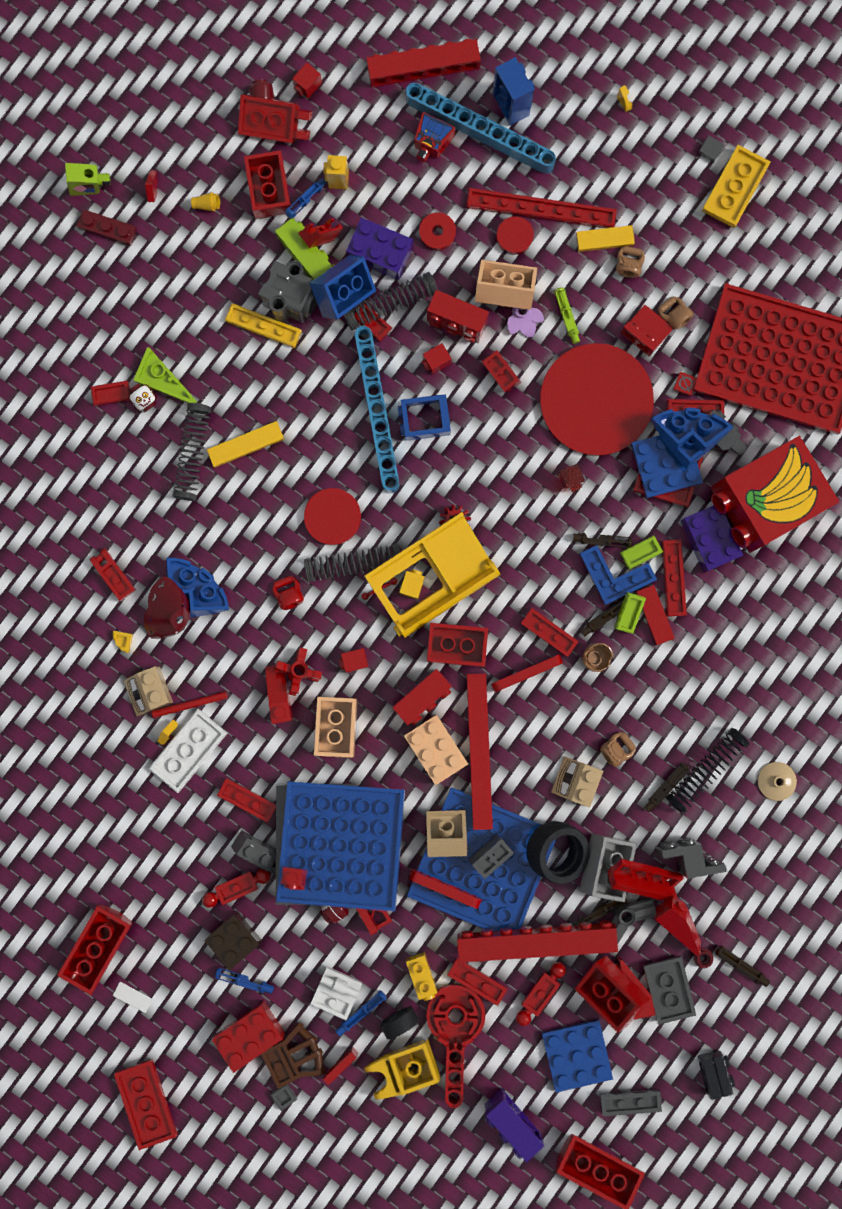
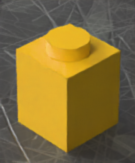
[399,569,425,600]

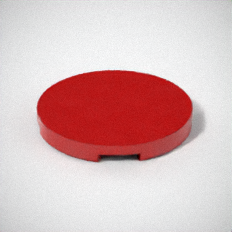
[304,488,361,545]

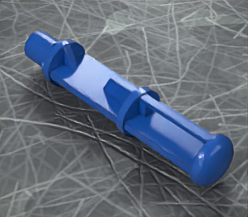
[285,178,326,219]
[215,967,274,994]
[335,990,387,1036]

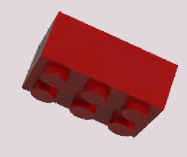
[244,150,291,219]
[427,290,489,343]
[427,623,488,667]
[392,669,452,726]
[575,956,650,1033]
[211,1001,285,1073]

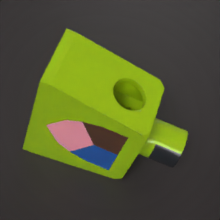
[65,163,110,196]

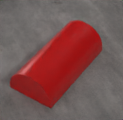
[57,905,132,995]
[555,1134,645,1209]

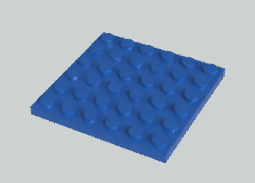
[276,781,405,912]
[407,787,556,931]

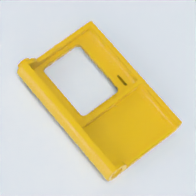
[365,512,500,638]

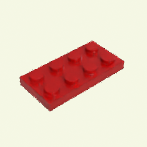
[114,1059,178,1150]

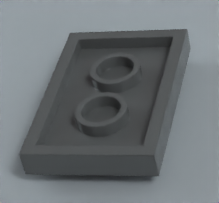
[643,956,696,1025]

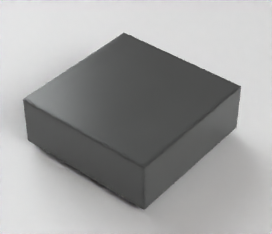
[698,136,725,163]
[270,1084,298,1111]

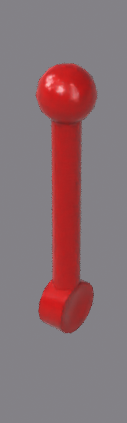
[361,578,398,600]

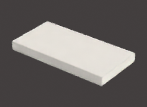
[148,709,228,793]

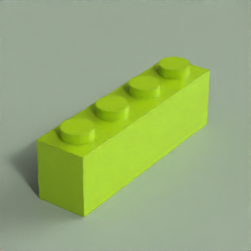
[275,218,335,280]

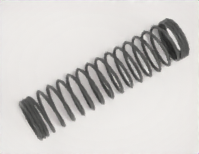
[344,271,438,331]
[172,403,211,501]
[304,544,400,582]

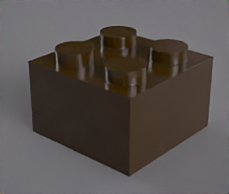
[204,911,263,971]

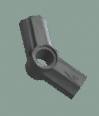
[611,898,656,943]

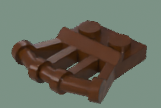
[261,1022,325,1089]

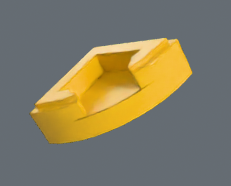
[617,85,632,112]
[113,631,133,653]
[157,720,178,745]

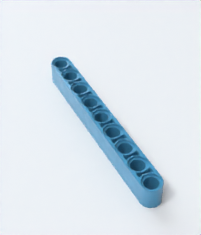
[406,83,556,174]
[355,326,399,493]

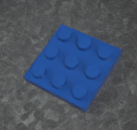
[631,435,703,499]
[542,1019,613,1093]

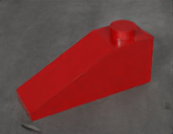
[265,666,294,724]
[655,895,701,956]

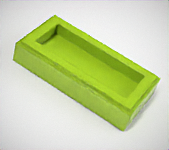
[620,536,663,570]
[614,592,646,634]

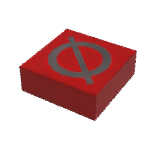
[673,372,697,397]

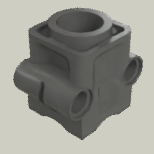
[258,261,317,323]

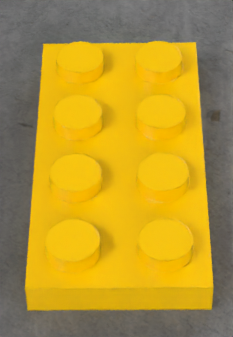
[702,145,771,228]

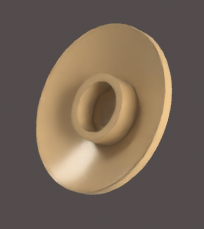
[758,762,797,801]

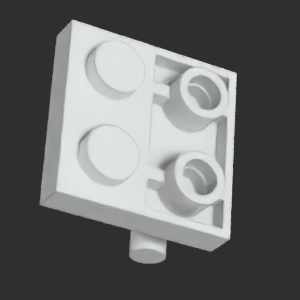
[311,966,363,1020]

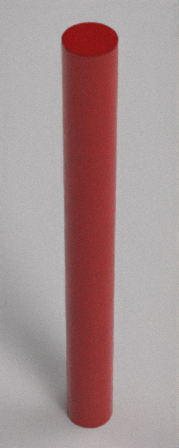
[152,691,228,718]

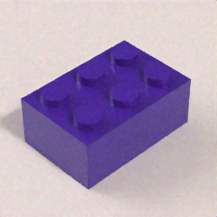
[346,218,413,280]
[680,505,744,573]
[484,1088,544,1163]

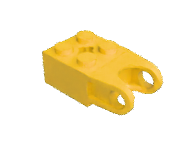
[364,1039,441,1099]

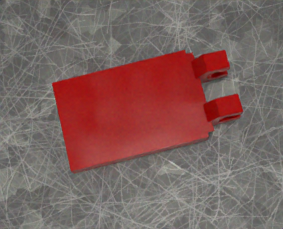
[238,94,312,143]

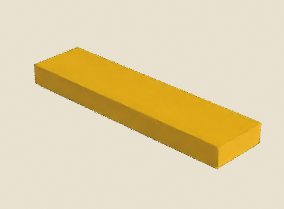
[225,303,302,348]
[207,421,285,468]

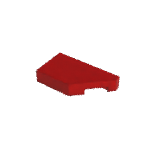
[145,170,157,202]

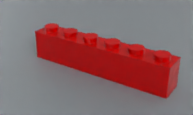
[367,39,481,88]

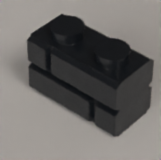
[697,1050,735,1100]

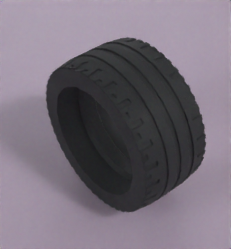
[526,821,590,884]

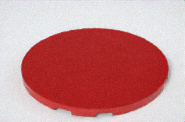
[540,343,654,456]

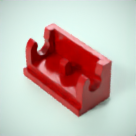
[298,218,343,248]
[482,350,522,392]

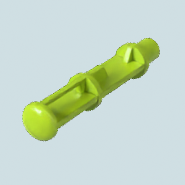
[554,287,580,344]

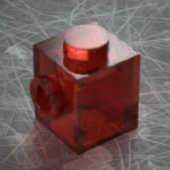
[558,464,585,492]

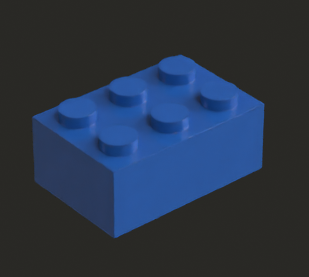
[492,57,535,126]
[309,255,376,319]

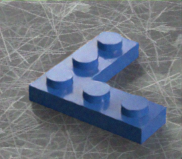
[579,545,657,605]

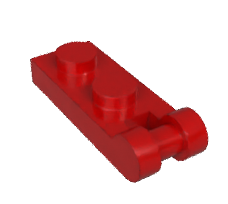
[89,548,136,601]

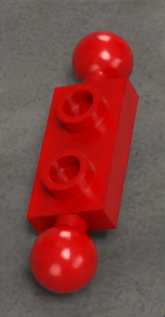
[202,868,271,908]
[516,962,566,1026]

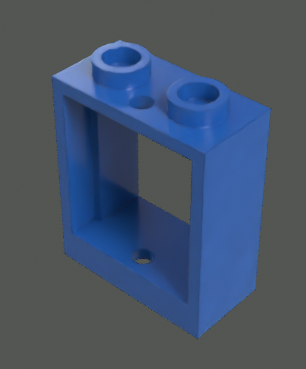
[398,394,451,441]

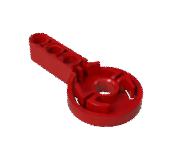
[427,983,485,1108]

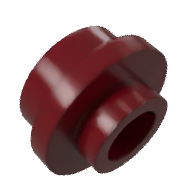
[693,948,714,968]

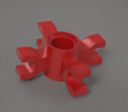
[273,647,322,696]

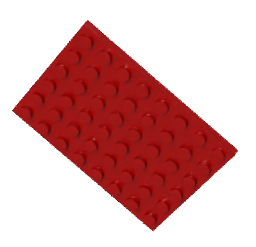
[693,283,842,435]

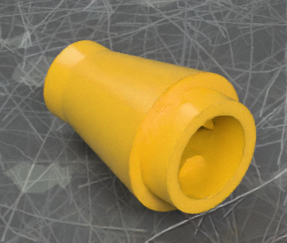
[191,192,220,211]

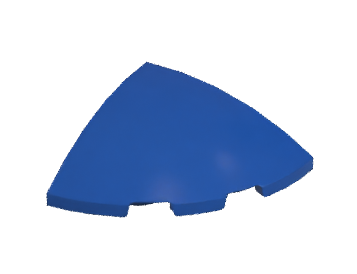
[651,408,733,469]
[166,558,229,619]

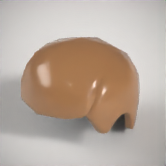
[582,643,614,672]

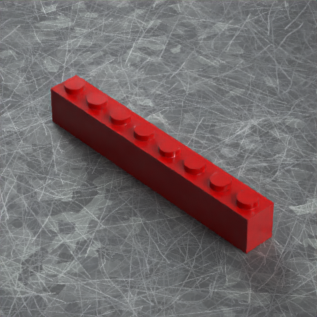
[457,921,618,963]

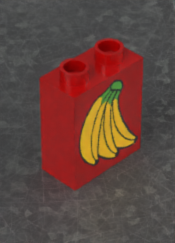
[710,435,840,553]

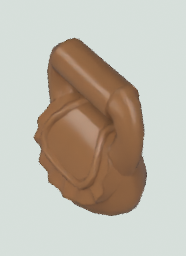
[616,246,645,278]
[658,296,693,330]
[600,732,636,767]

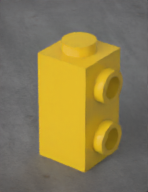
[323,155,349,190]
[406,952,438,1001]

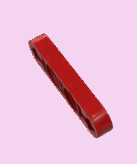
[491,654,563,692]
[408,869,482,909]

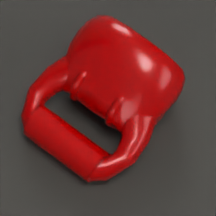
[272,575,304,610]

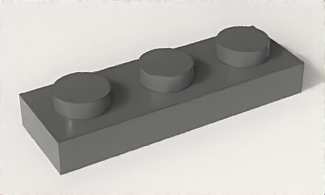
[600,1089,662,1117]

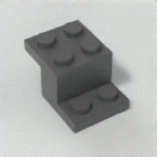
[655,837,727,879]

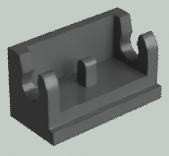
[468,833,514,879]

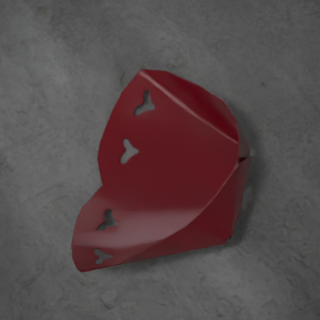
[144,576,190,639]

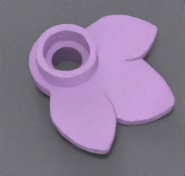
[507,307,544,338]

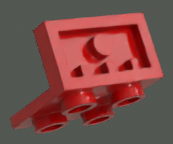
[620,305,673,357]

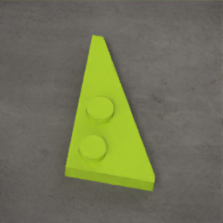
[133,347,197,403]

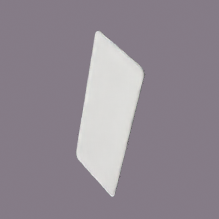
[113,982,152,1013]

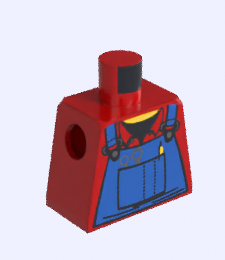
[414,112,455,163]

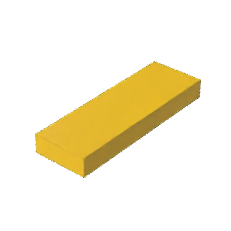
[576,225,635,252]

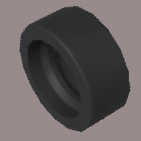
[380,1006,419,1040]

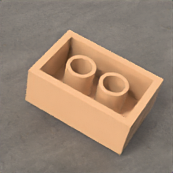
[475,260,537,310]
[314,697,357,758]
[404,715,468,785]

